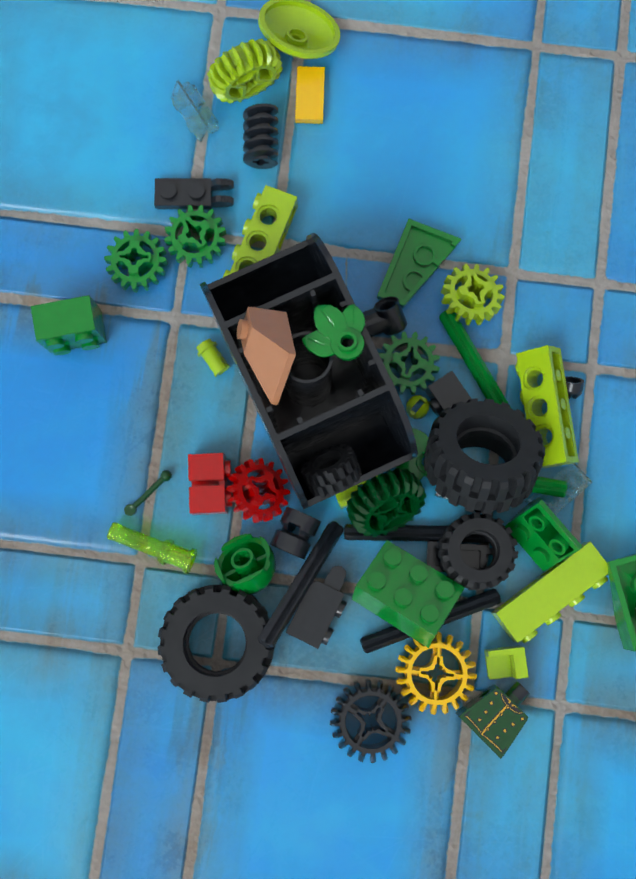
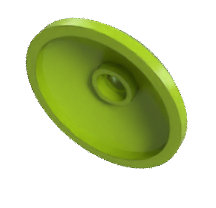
[258,0,340,59]

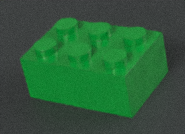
[352,540,465,648]

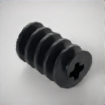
[243,104,278,169]

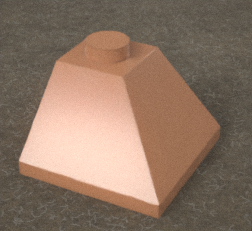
[237,307,296,405]

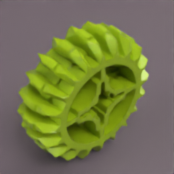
[207,39,283,103]

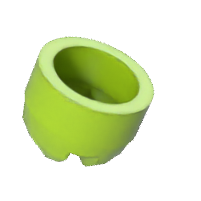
[406,395,429,419]

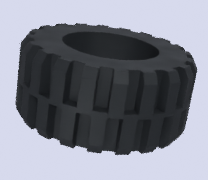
[424,398,545,514]
[157,585,275,703]

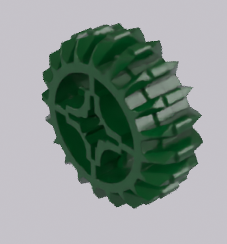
[346,468,427,537]

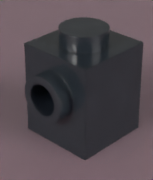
[425,371,472,416]

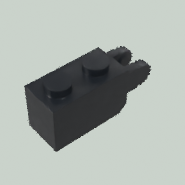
[286,565,347,649]

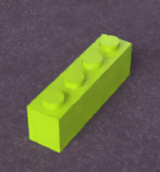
[491,541,609,643]

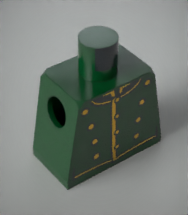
[456,681,530,759]

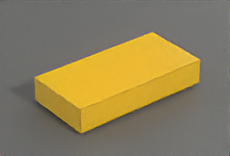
[295,66,325,124]

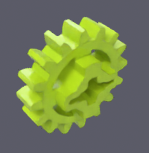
[440,263,505,325]

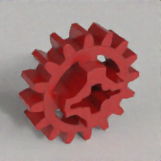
[226,458,290,523]

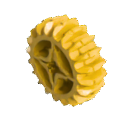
[395,632,477,715]

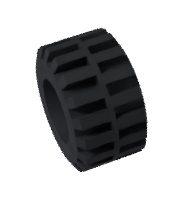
[437,512,518,590]

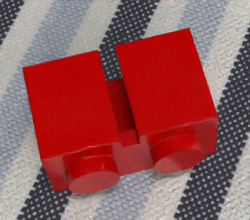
[188,453,233,515]

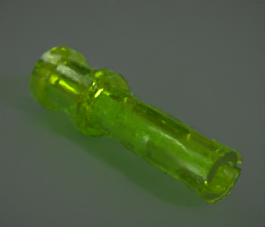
[107,522,197,574]

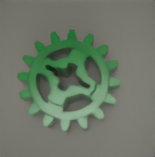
[164,205,227,268]
[104,229,168,293]
[379,331,440,395]

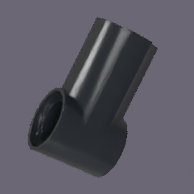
[362,296,407,337]

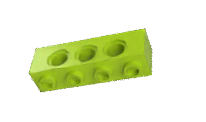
[222,185,298,278]
[515,345,579,468]

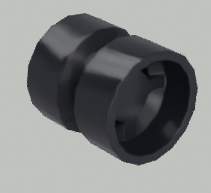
[270,507,321,560]

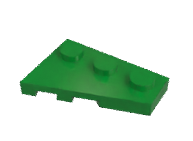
[377,219,462,308]

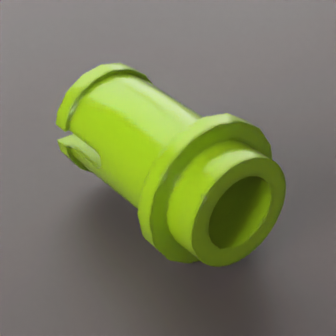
[196,338,230,377]

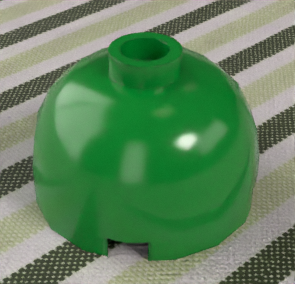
[214,534,276,595]

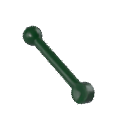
[124,470,172,516]

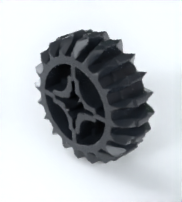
[330,678,412,763]

